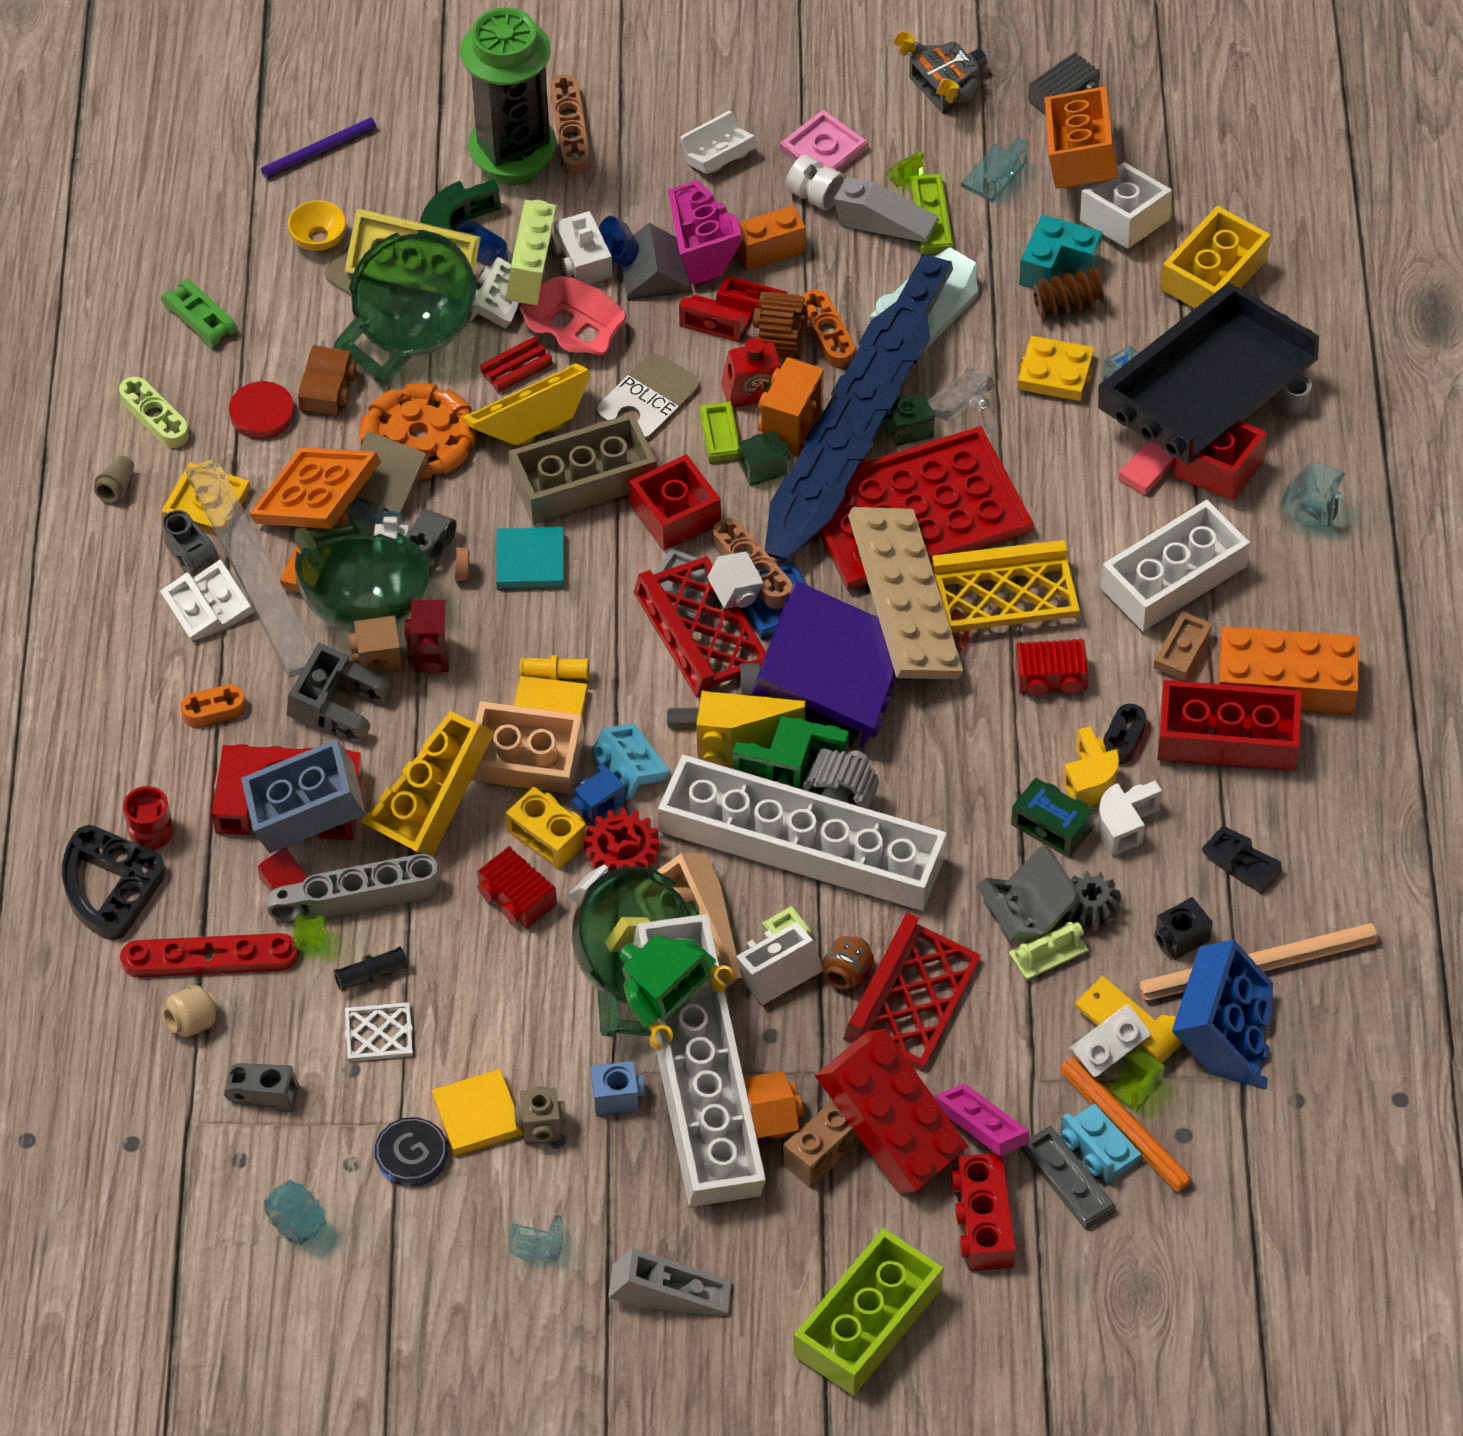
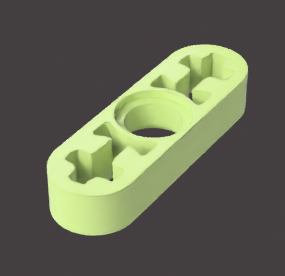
[119,377,189,448]

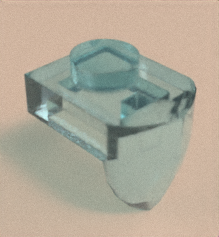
[508,1214,564,1262]

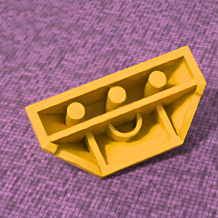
[462,363,591,446]

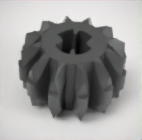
[1067,871,1121,932]

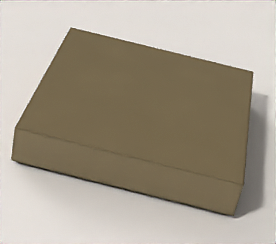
[355,431,429,516]

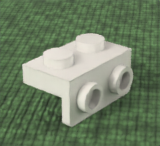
[680,111,758,174]

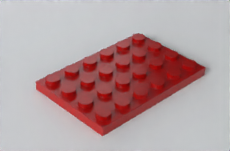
[819,426,1034,591]

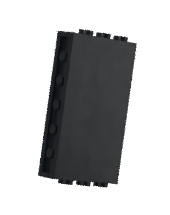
[1098,282,1319,465]

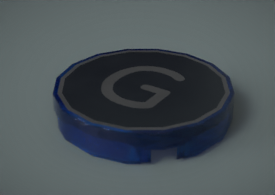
[375,1117,448,1187]

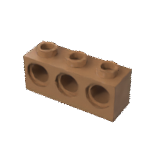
[783,1101,861,1188]

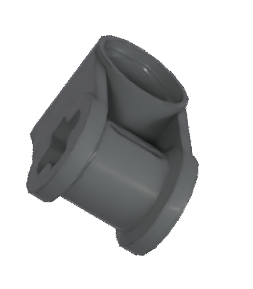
[404,508,457,573]
[162,510,218,574]

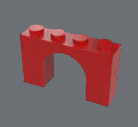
[212,744,363,841]

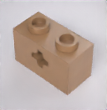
[349,616,402,674]

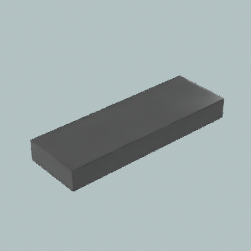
[1021,1125,1116,1230]

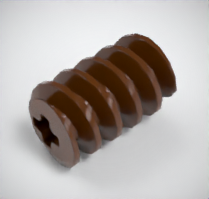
[1033,268,1104,320]

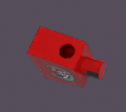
[721,338,781,408]

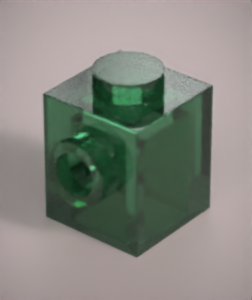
[883,392,935,447]
[738,431,791,486]

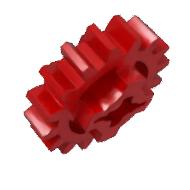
[584,808,660,881]

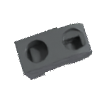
[224,1063,299,1112]

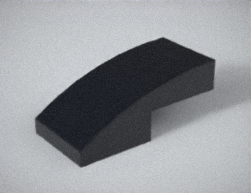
[1202,825,1282,893]

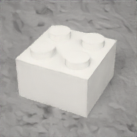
[1080,162,1172,249]

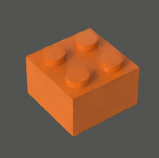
[758,357,824,457]

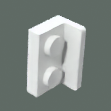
[466,257,519,329]
[1068,1005,1150,1077]

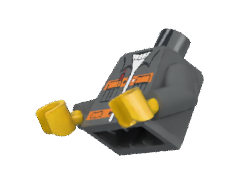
[893,31,988,114]

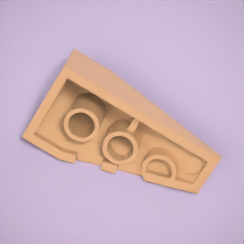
[632,853,742,988]

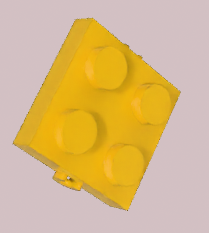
[1017,335,1094,401]

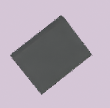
[618,223,691,300]

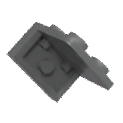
[977,846,1079,943]

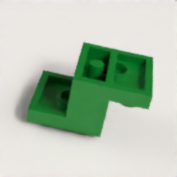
[733,716,849,790]

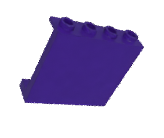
[750,581,898,748]

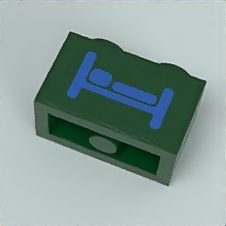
[1011,777,1094,859]

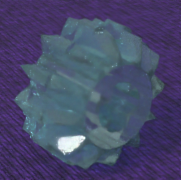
[264,1180,326,1245]

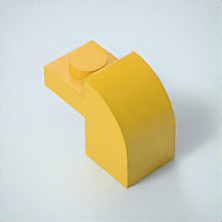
[1063,726,1119,807]

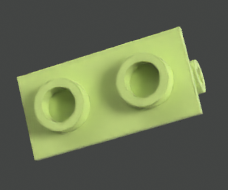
[1009,922,1088,980]

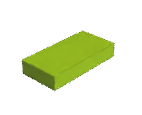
[699,401,741,463]

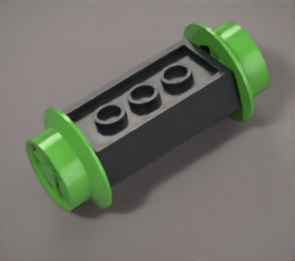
[460,7,557,185]

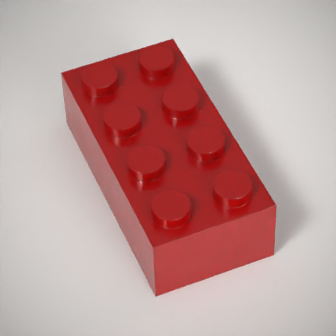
[1157,680,1302,771]
[814,1028,969,1193]

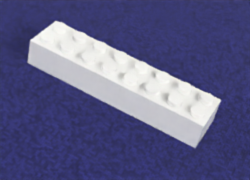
[658,754,947,911]
[633,914,766,1207]

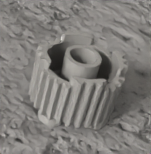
[802,748,879,809]

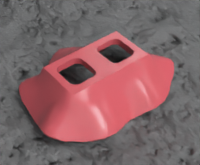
[520,276,627,355]

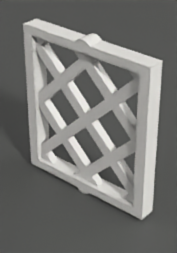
[345,1002,413,1062]

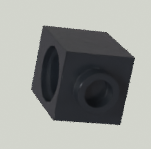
[1154,897,1213,960]

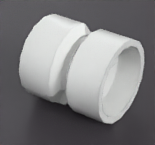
[786,154,845,211]

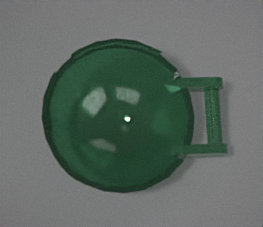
[333,230,476,387]
[295,517,430,633]
[571,866,699,1037]

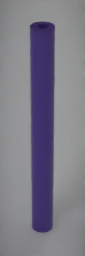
[261,117,376,179]

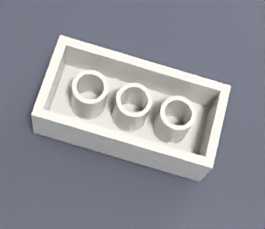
[1100,500,1250,631]

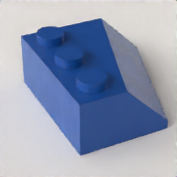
[1172,939,1273,1090]

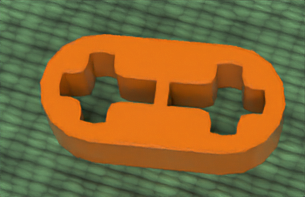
[180,684,246,728]

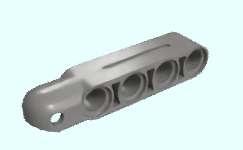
[266,854,440,923]

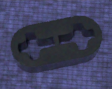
[1103,703,1146,765]

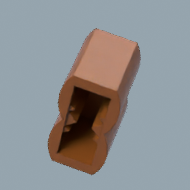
[298,345,357,416]

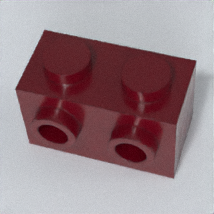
[404,599,450,674]

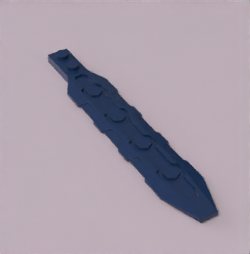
[765,254,953,562]

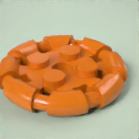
[359,383,478,480]

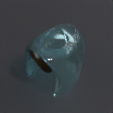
[1281,463,1345,527]

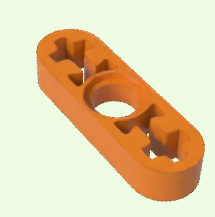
[802,289,855,368]

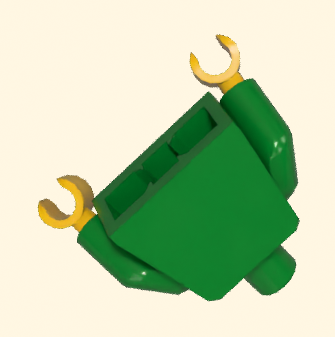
[619,935,734,1051]

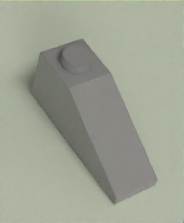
[834,177,939,243]
[608,1248,731,1316]

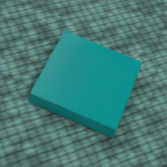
[496,527,564,589]

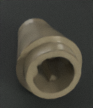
[94,456,135,503]

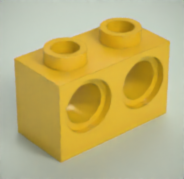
[506,786,586,870]

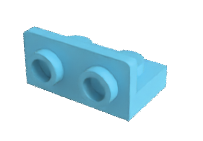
[591,723,670,800]
[1060,1103,1141,1185]

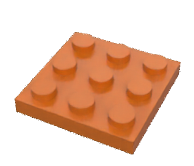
[249,447,381,529]

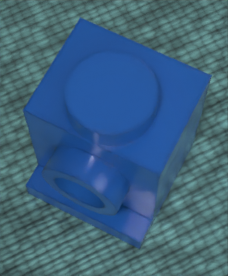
[569,763,625,826]

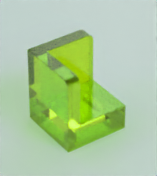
[1109,1047,1164,1113]

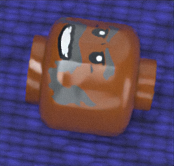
[822,936,874,990]

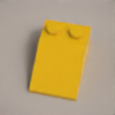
[696,691,805,768]

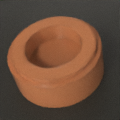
[454,547,470,581]

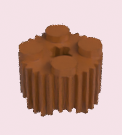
[753,292,808,359]

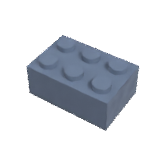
[241,739,366,854]

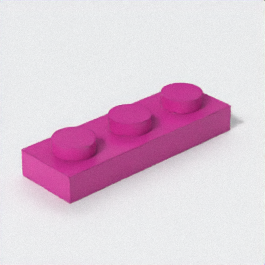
[935,1083,1030,1156]

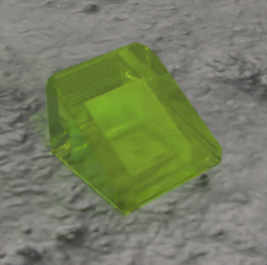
[885,150,924,188]

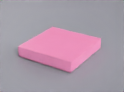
[780,110,868,172]

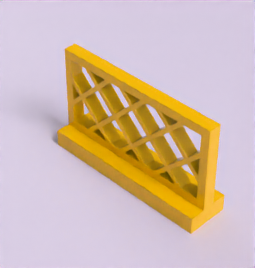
[932,540,1080,632]

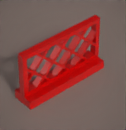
[633,556,766,698]
[843,912,981,1071]

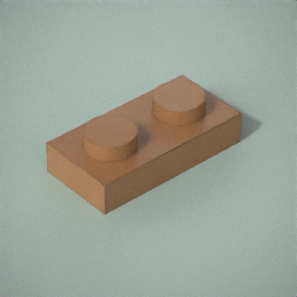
[1153,611,1213,681]

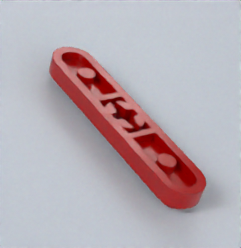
[120,933,299,978]

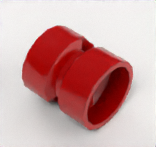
[123,786,174,850]

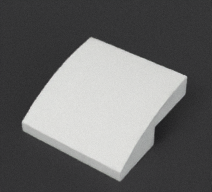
[160,559,255,641]

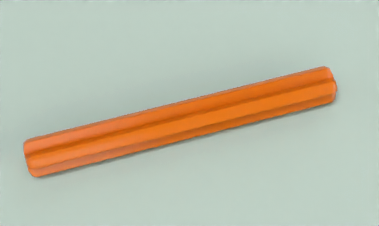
[1061,1057,1191,1192]

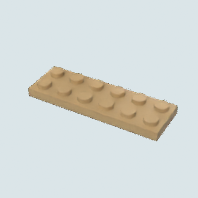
[848,507,963,679]

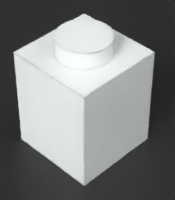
[707,551,764,609]

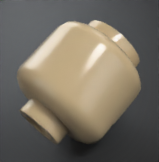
[162,985,218,1038]

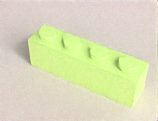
[506,199,556,306]

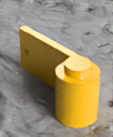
[1074,975,1183,1070]

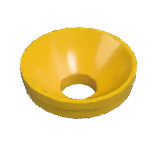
[288,200,346,251]

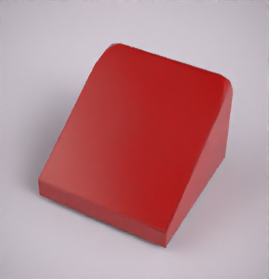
[258,848,307,891]

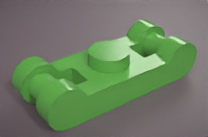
[161,279,238,348]

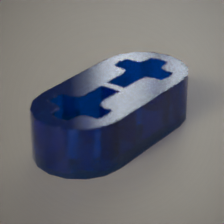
[598,216,639,267]
[455,221,508,267]

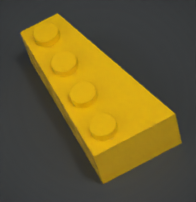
[360,711,495,857]

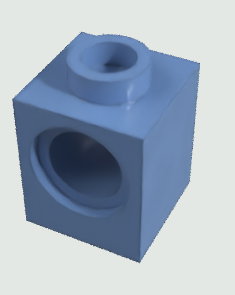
[590,1061,645,1116]

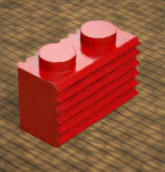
[1015,638,1089,696]
[477,846,557,929]

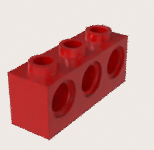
[951,1153,1015,1271]

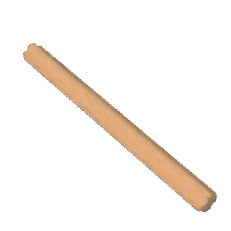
[1140,923,1378,1001]

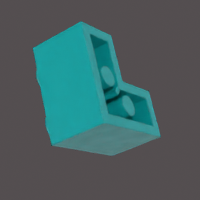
[1019,214,1102,289]

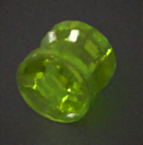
[293,915,327,951]

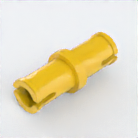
[519,655,590,680]

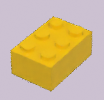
[1160,205,1271,308]

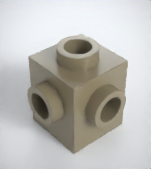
[514,1086,567,1144]

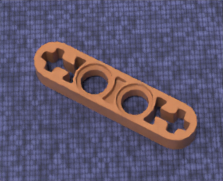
[550,74,590,175]
[712,519,793,609]

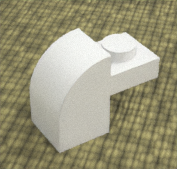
[1098,781,1162,857]

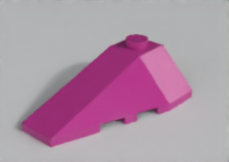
[668,180,743,285]

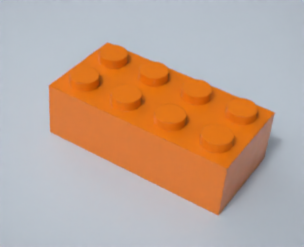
[1044,86,1119,189]
[1217,626,1359,715]

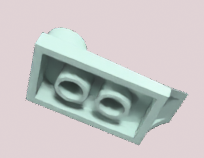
[869,247,978,351]

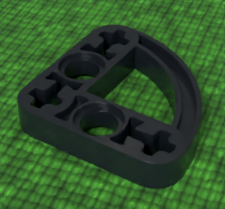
[62,825,165,940]

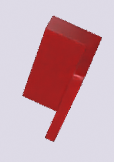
[679,295,752,343]

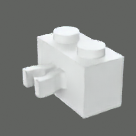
[551,211,613,284]
[736,922,824,1005]

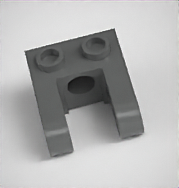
[286,642,393,744]

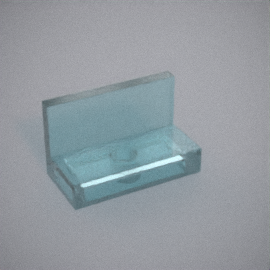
[961,137,1028,203]

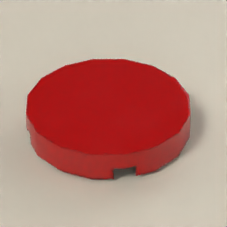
[228,381,295,439]

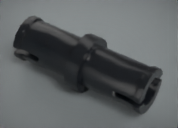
[333,946,408,992]

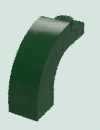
[420,180,501,231]

